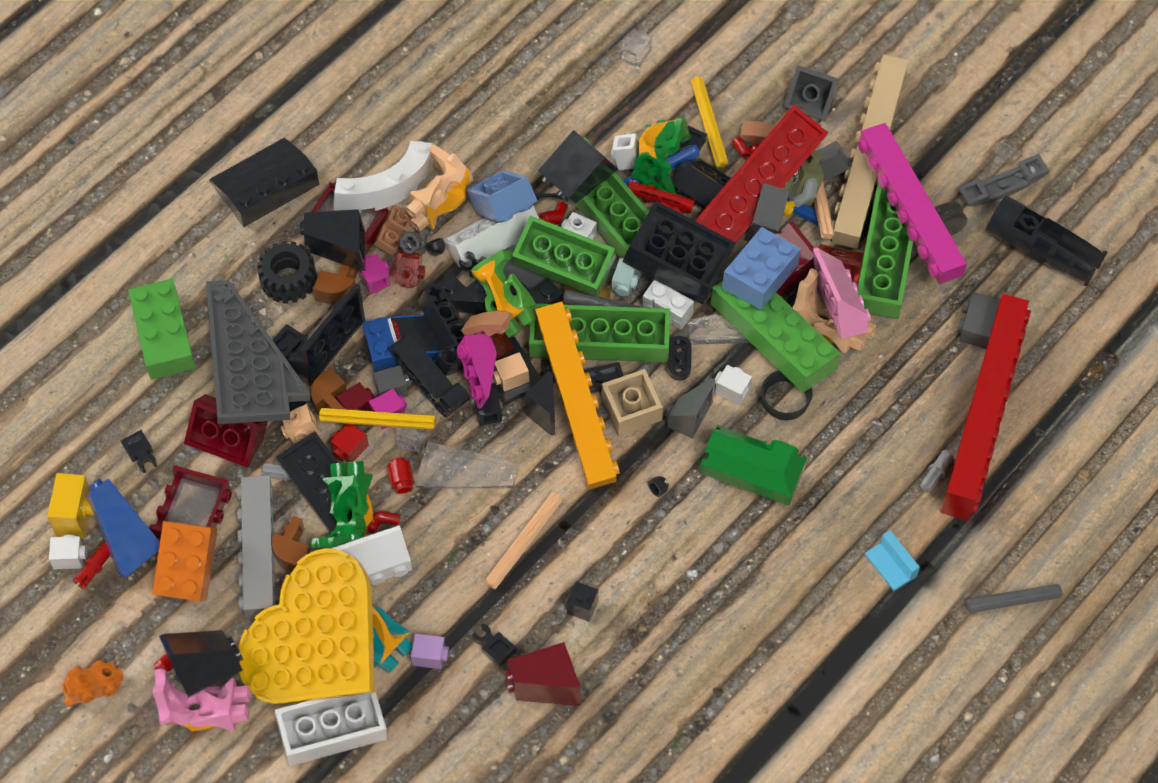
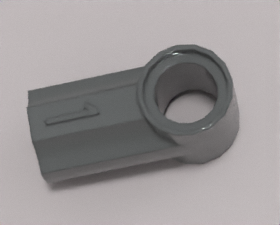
[400,231,427,254]

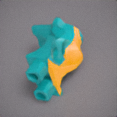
[372,606,413,673]

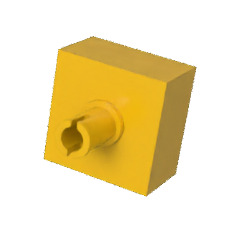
[47,473,94,539]

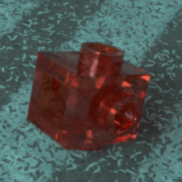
[392,252,426,288]

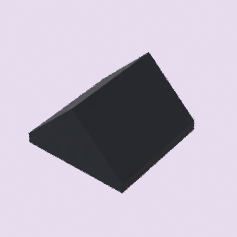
[525,371,555,435]

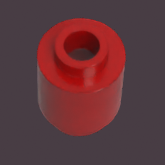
[387,457,415,494]

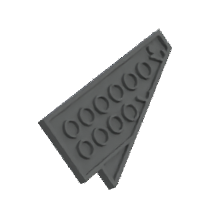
[206,280,310,424]

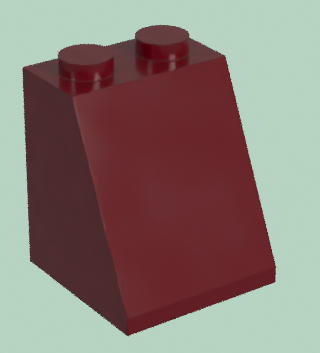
[776,221,815,297]
[504,642,581,706]

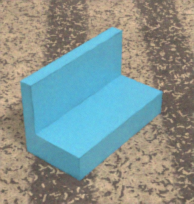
[864,530,920,592]

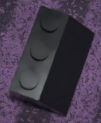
[672,158,731,207]

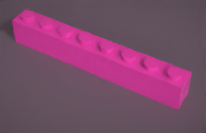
[858,123,967,285]

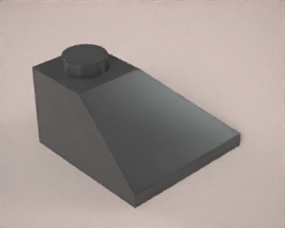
[666,378,715,439]

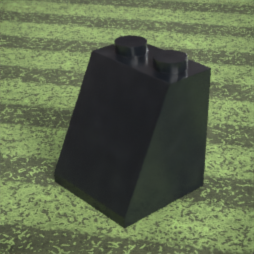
[538,130,618,204]
[300,209,365,271]
[159,630,243,697]

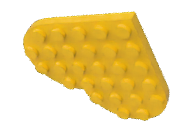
[238,549,375,705]

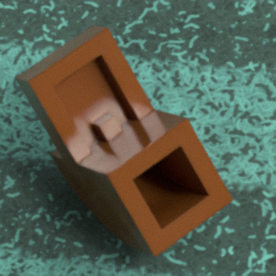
[313,264,358,304]
[311,367,347,425]
[272,516,311,573]

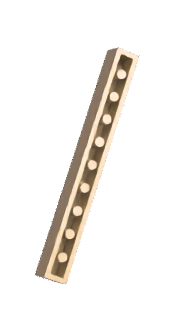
[831,54,908,249]

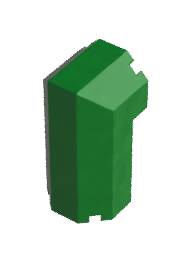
[700,425,807,506]

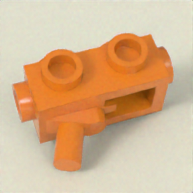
[62,660,124,707]

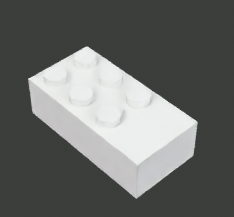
[275,688,387,766]

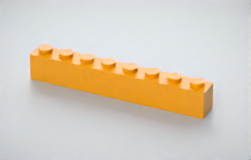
[535,302,620,490]

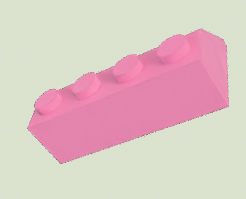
[813,248,871,339]

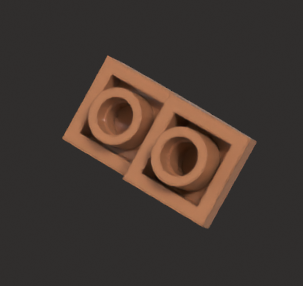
[740,121,776,145]
[373,204,412,256]
[461,311,514,337]

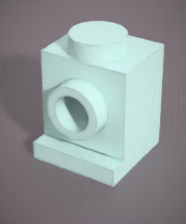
[612,258,641,296]

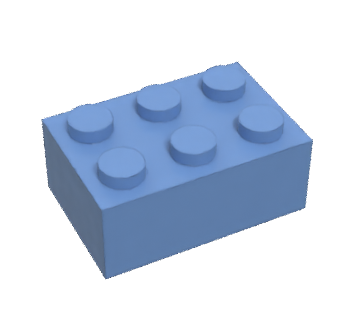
[466,170,538,223]
[722,227,801,310]

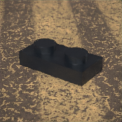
[273,324,305,358]
[584,362,623,393]

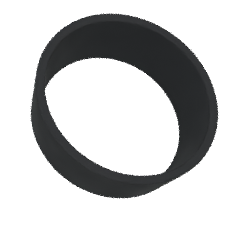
[761,370,813,420]

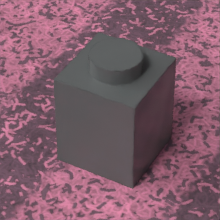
[817,141,850,180]
[373,365,411,397]

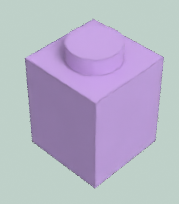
[411,634,449,669]

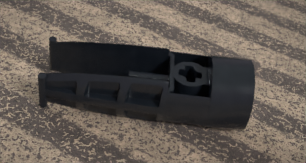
[985,195,1107,286]

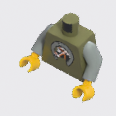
[784,150,824,215]

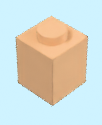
[493,352,529,392]

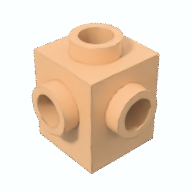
[281,404,321,444]

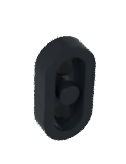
[668,336,692,381]

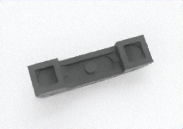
[958,154,1049,206]

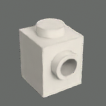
[611,134,639,170]
[561,212,597,240]
[715,365,752,405]
[49,534,87,569]

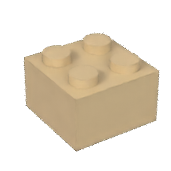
[601,369,663,435]

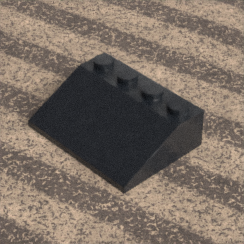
[209,137,320,227]
[622,201,736,305]
[286,283,366,386]

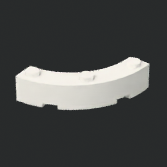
[333,141,432,213]

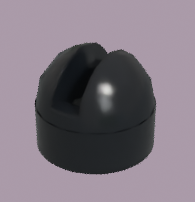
[426,238,445,256]
[648,476,669,497]

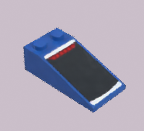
[362,314,444,372]

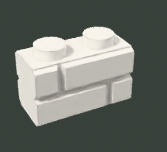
[643,280,694,330]

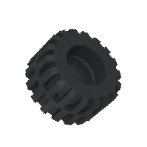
[257,241,317,304]

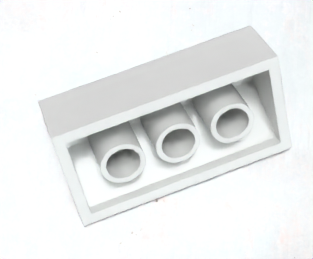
[443,205,539,268]
[331,525,412,585]

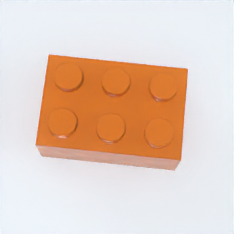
[152,521,218,601]

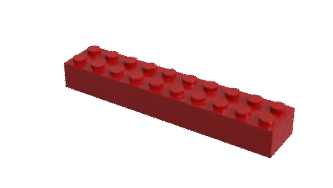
[941,293,1031,521]

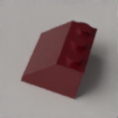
[184,394,268,467]

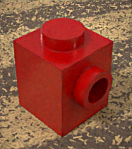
[330,424,369,463]

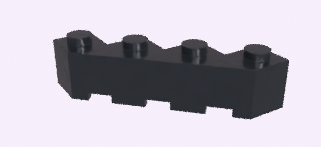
[437,273,564,316]

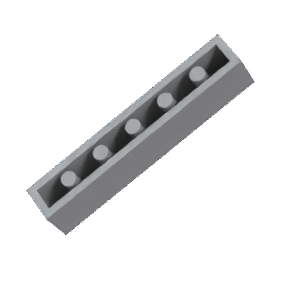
[237,475,276,619]

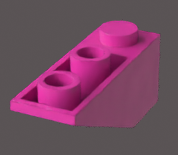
[457,333,497,408]

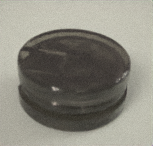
[935,202,968,236]

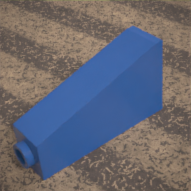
[86,479,160,578]

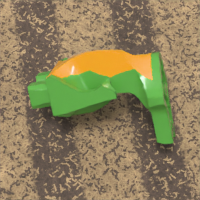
[471,249,537,338]

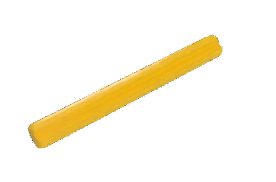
[691,76,729,169]
[319,408,436,430]

